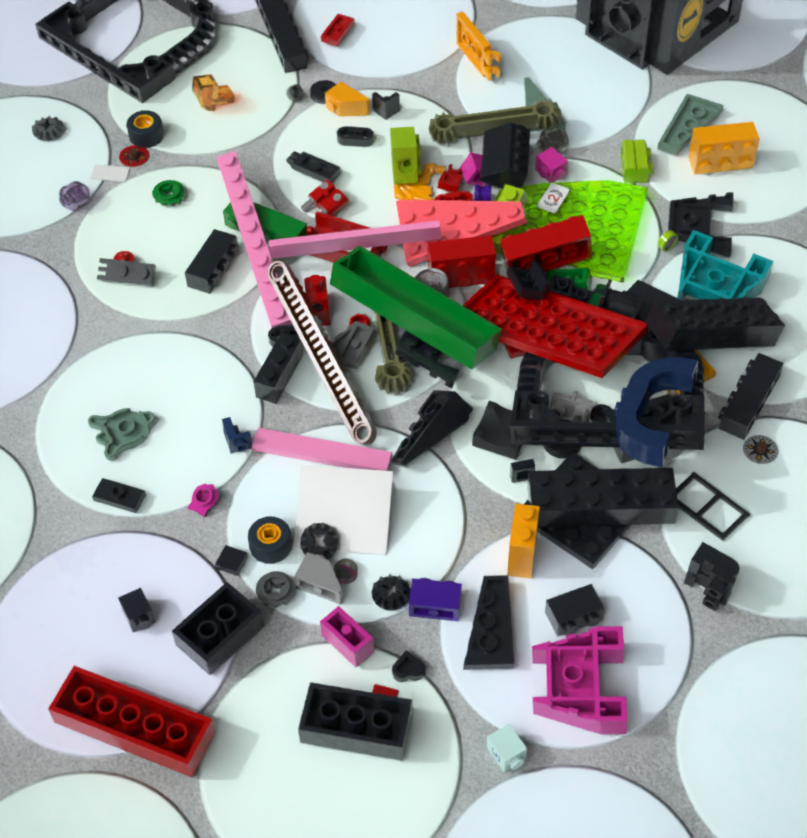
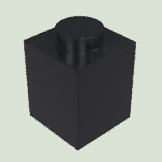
[118,587,156,633]

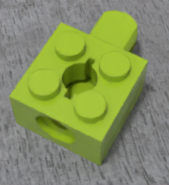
[390,126,422,184]

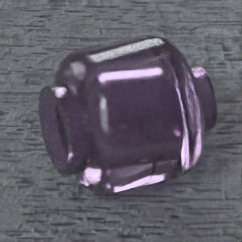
[59,181,90,211]

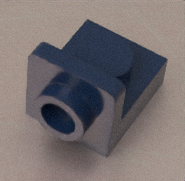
[221,417,252,454]

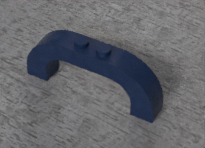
[614,357,698,467]

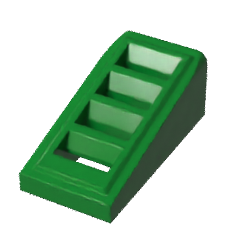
[546,268,592,290]

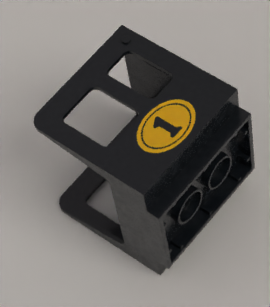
[575,0,743,75]

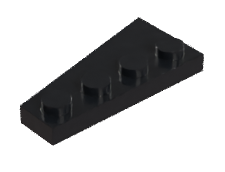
[463,575,514,670]

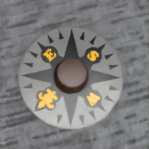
[743,435,778,464]

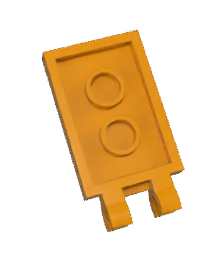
[456,11,501,81]

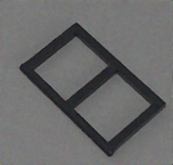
[676,472,751,541]

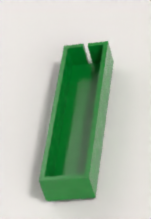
[330,245,502,370]

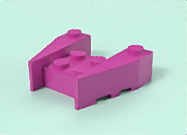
[532,626,627,734]

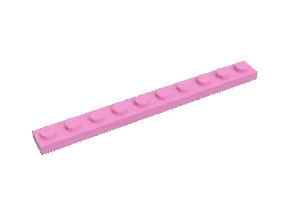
[216,150,292,328]

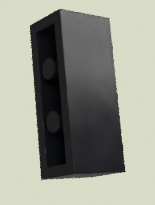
[185,229,240,294]
[253,332,304,404]

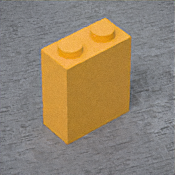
[507,503,540,579]

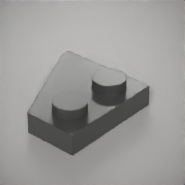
[332,321,377,369]

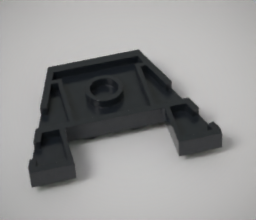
[668,192,734,257]
[395,330,460,388]

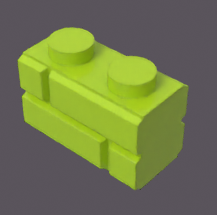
[620,139,653,183]

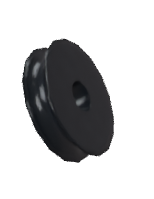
[310,80,336,104]

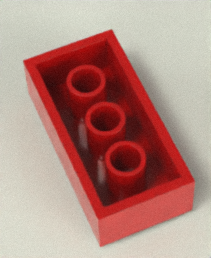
[500,215,592,272]

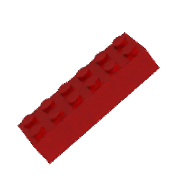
[48,665,216,778]

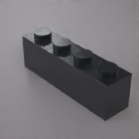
[718,353,784,440]

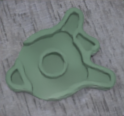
[88,408,156,461]

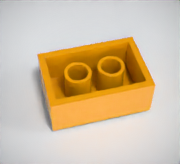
[688,121,760,175]

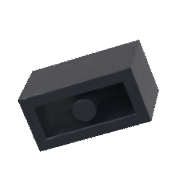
[545,584,605,637]

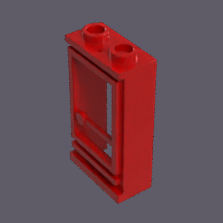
[307,211,388,263]

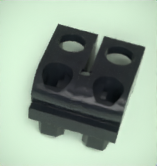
[684,542,740,611]

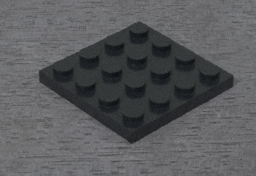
[524,452,631,569]

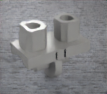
[550,391,593,422]

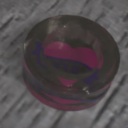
[333,559,358,584]

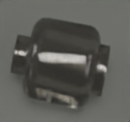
[537,127,569,153]

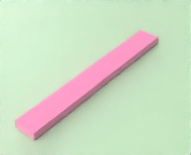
[269,221,441,259]

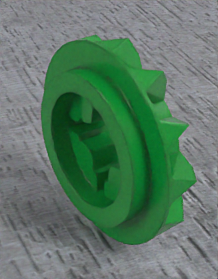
[152,180,185,207]

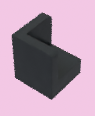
[372,92,400,120]

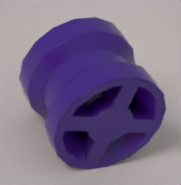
[474,185,491,201]

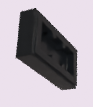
[92,478,146,513]

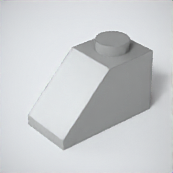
[294,552,342,605]

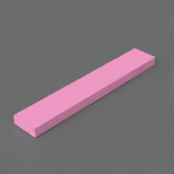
[252,428,392,471]

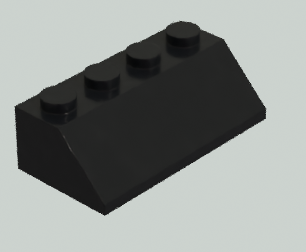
[479,123,530,189]

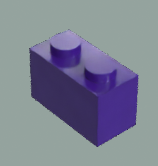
[409,578,462,622]

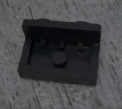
[506,259,550,300]

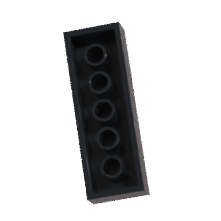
[645,297,785,351]
[527,467,679,527]

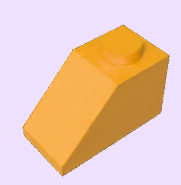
[325,81,370,117]

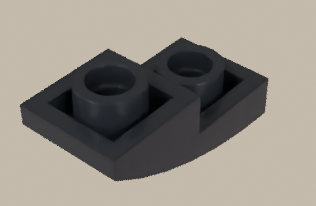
[549,275,593,304]

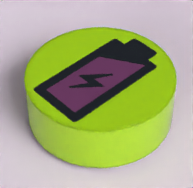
[657,230,678,252]

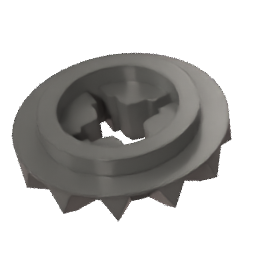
[32,115,64,141]
[256,571,295,608]

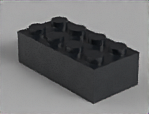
[298,682,413,761]

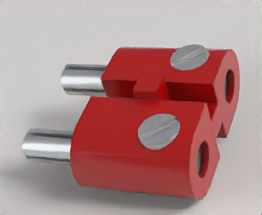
[300,179,349,223]

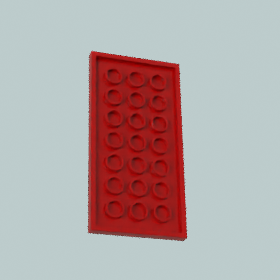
[462,274,648,379]

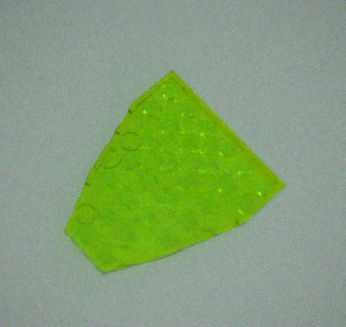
[495,180,648,283]

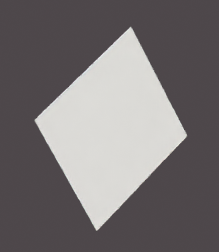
[293,465,393,555]

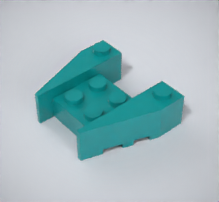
[677,230,774,300]

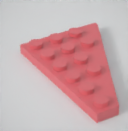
[396,200,527,267]

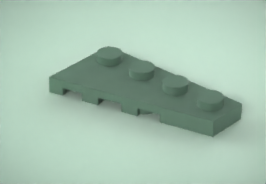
[657,94,724,155]

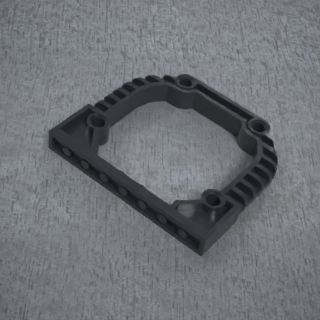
[35,0,216,104]
[510,327,705,450]

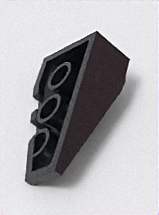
[391,390,473,466]

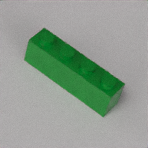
[223,202,308,244]

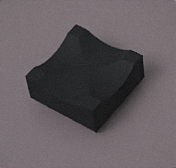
[472,400,522,460]

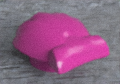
[187,483,219,517]

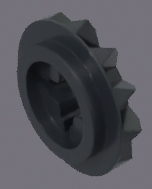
[300,523,339,559]
[371,574,411,610]

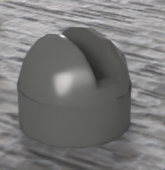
[286,84,303,101]

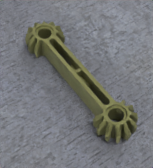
[428,98,561,146]
[364,305,413,395]

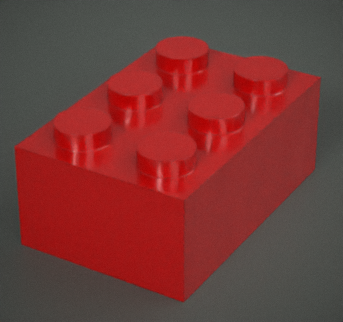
[428,235,496,290]

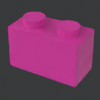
[320,606,374,668]

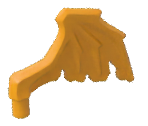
[393,163,446,200]

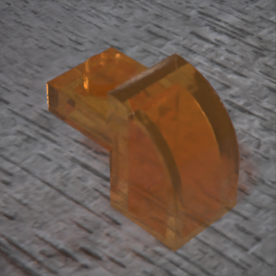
[192,74,235,111]

